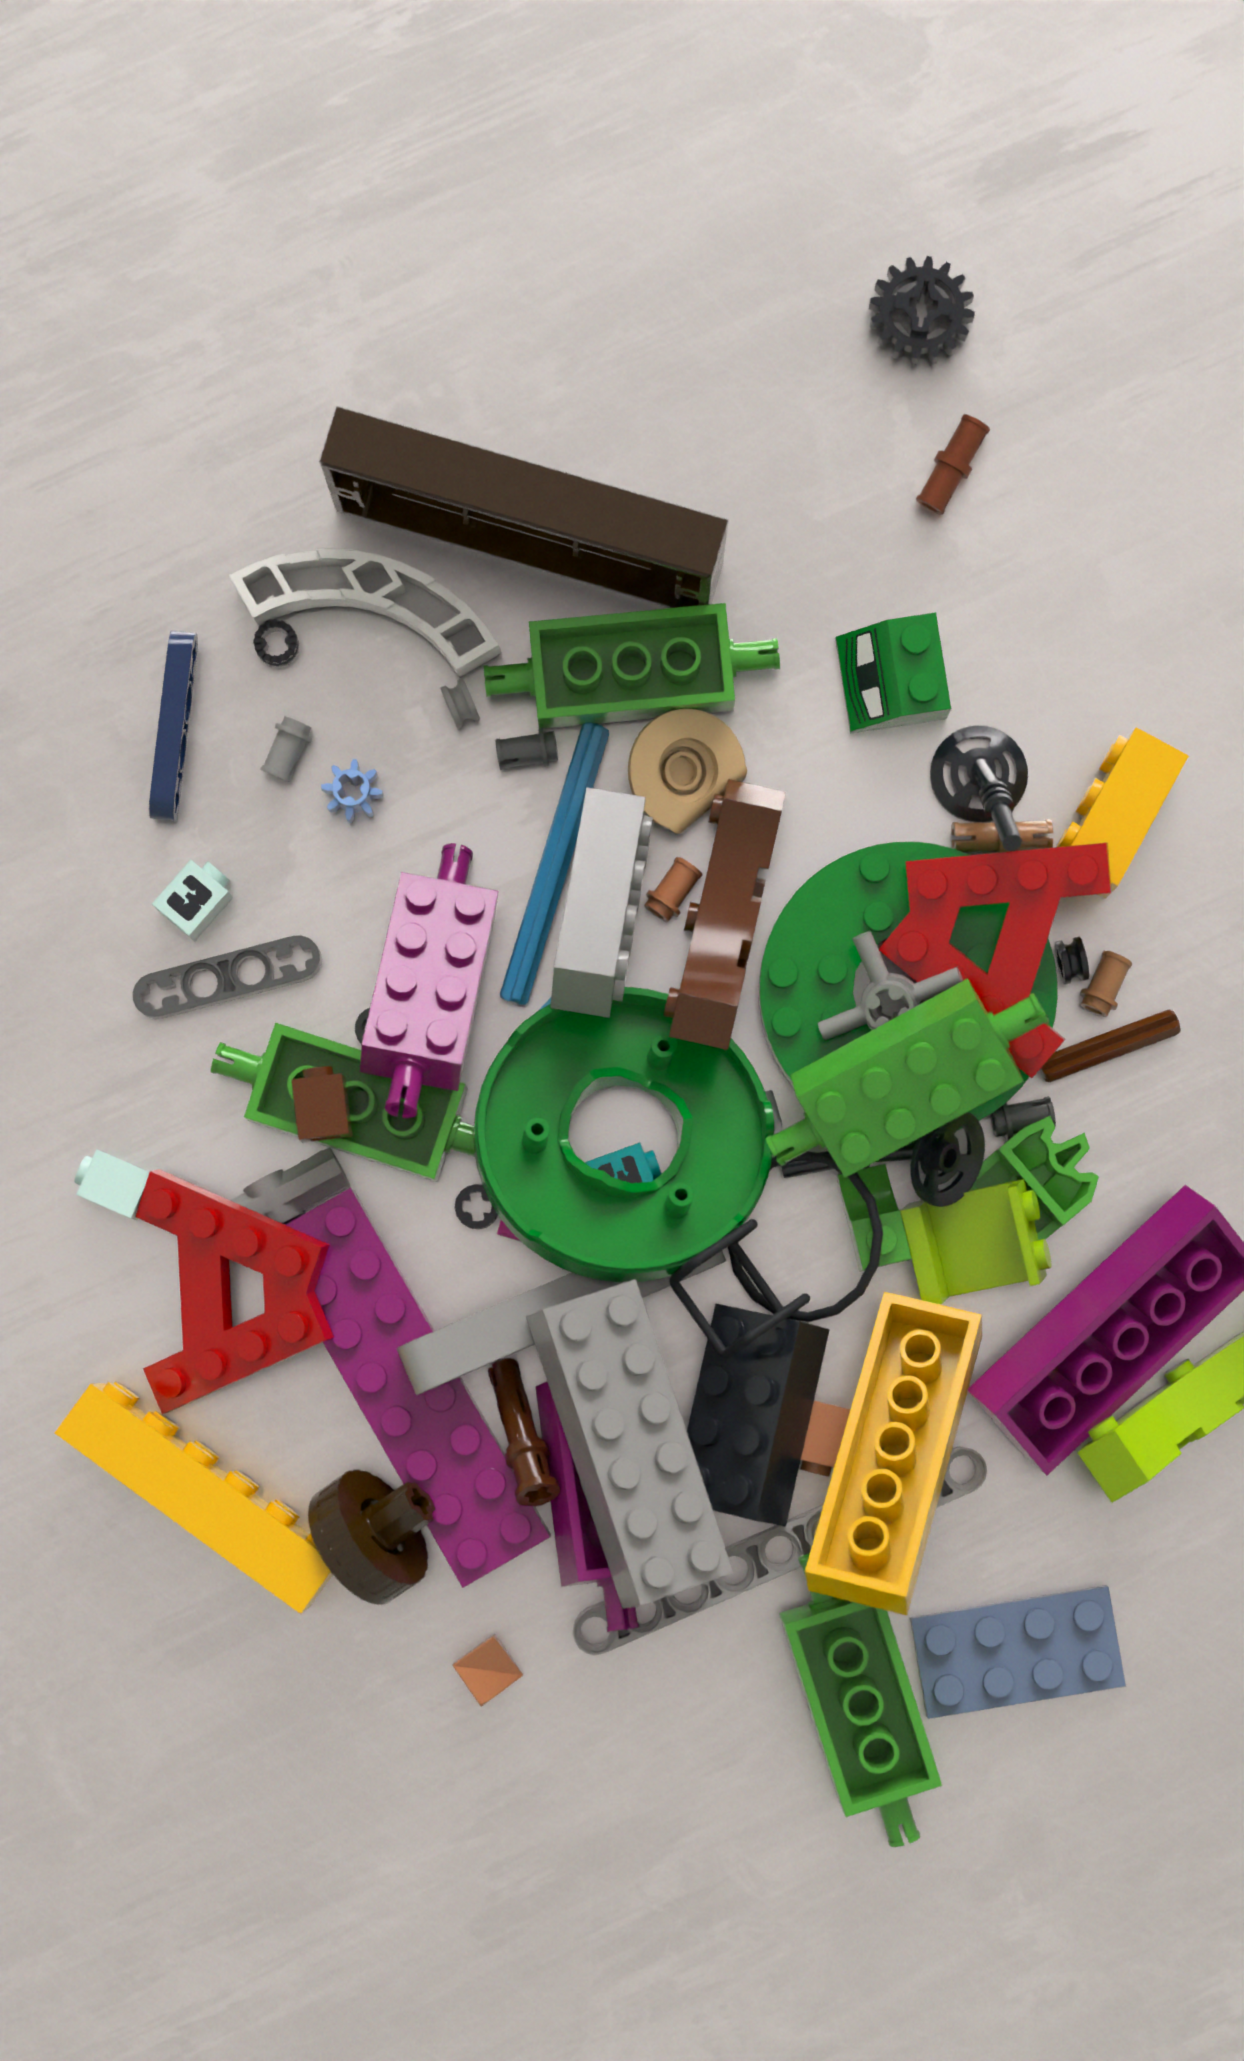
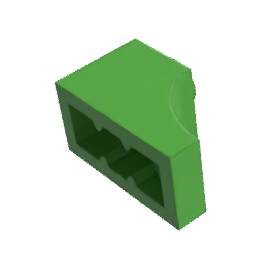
[836,1164,912,1272]

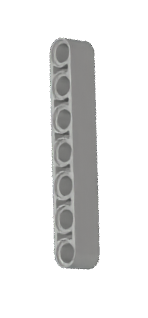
[396,1251,726,1395]

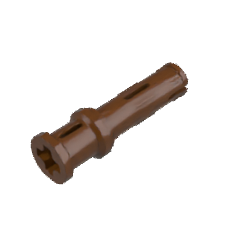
[488,1358,560,1506]

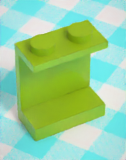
[900,1179,1051,1304]

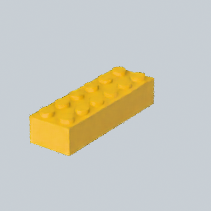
[805,1292,982,1616]
[55,1381,333,1614]

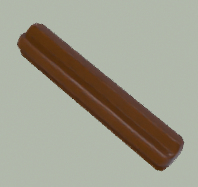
[1040,1009,1181,1082]

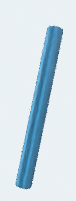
[500,723,609,1005]

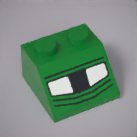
[835,612,951,734]

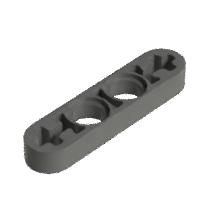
[132,935,322,1019]

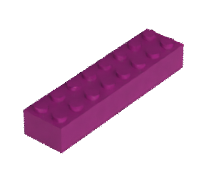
[286,1188,551,1588]

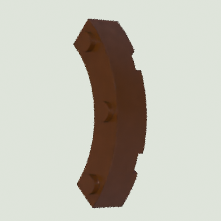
[664,779,786,1050]

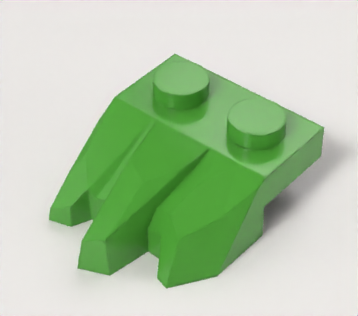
[970,1116,1099,1240]

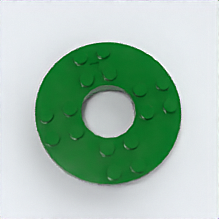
[759,842,1058,1131]
[473,987,774,1282]

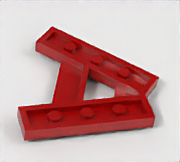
[879,842,1112,1078]
[135,1169,334,1414]

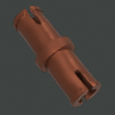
[916,414,990,515]

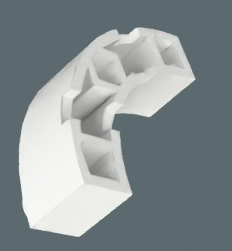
[228,548,502,677]

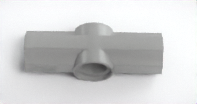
[230,1147,350,1225]

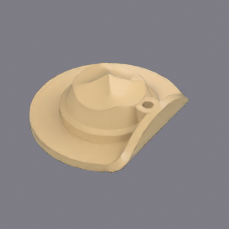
[628,709,747,834]

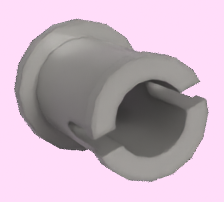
[260,716,312,782]

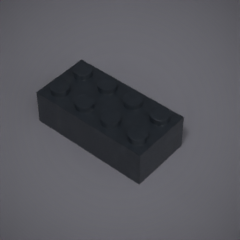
[687,1303,830,1527]

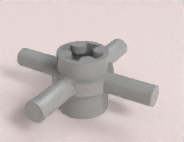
[818,931,963,1041]

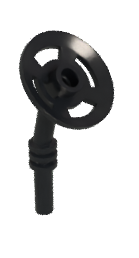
[930,726,1028,851]
[782,1112,985,1207]

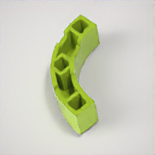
[1077,1331,1244,1503]

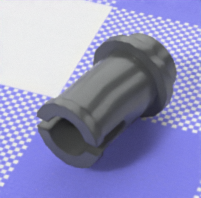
[495,728,558,770]
[990,1096,1056,1140]

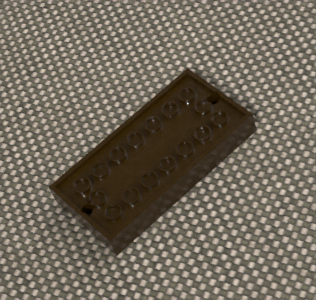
[319,406,728,608]

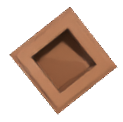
[452,1634,523,1706]

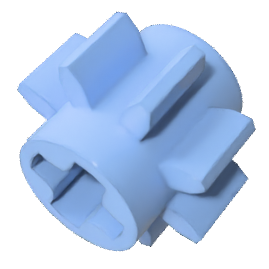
[321,759,384,823]

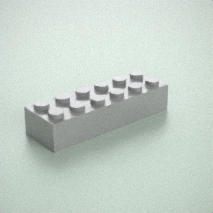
[526,1279,733,1609]

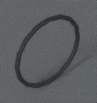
[728,1151,883,1322]

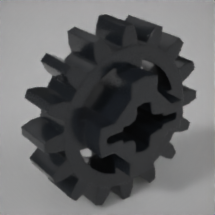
[869,256,975,365]

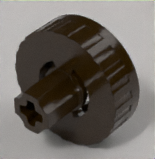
[308,1469,435,1605]

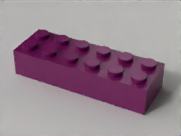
[967,1185,1244,1476]

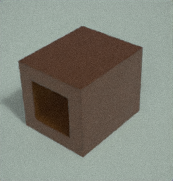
[292,1066,353,1143]

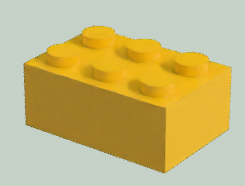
[1056,727,1189,899]

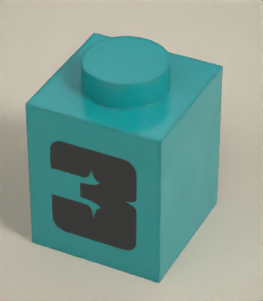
[585,1142,662,1183]

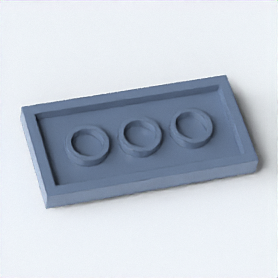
[910,1585,1126,1719]

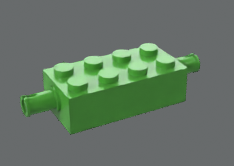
[483,603,780,729]
[766,978,1049,1178]
[211,1022,475,1182]
[779,1553,942,1847]

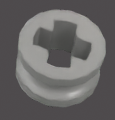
[440,678,480,728]

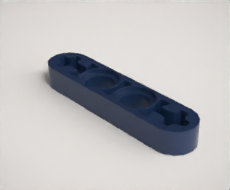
[149,631,198,821]

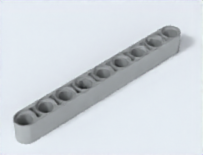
[573,1446,987,1655]

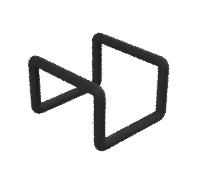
[669,1219,810,1359]

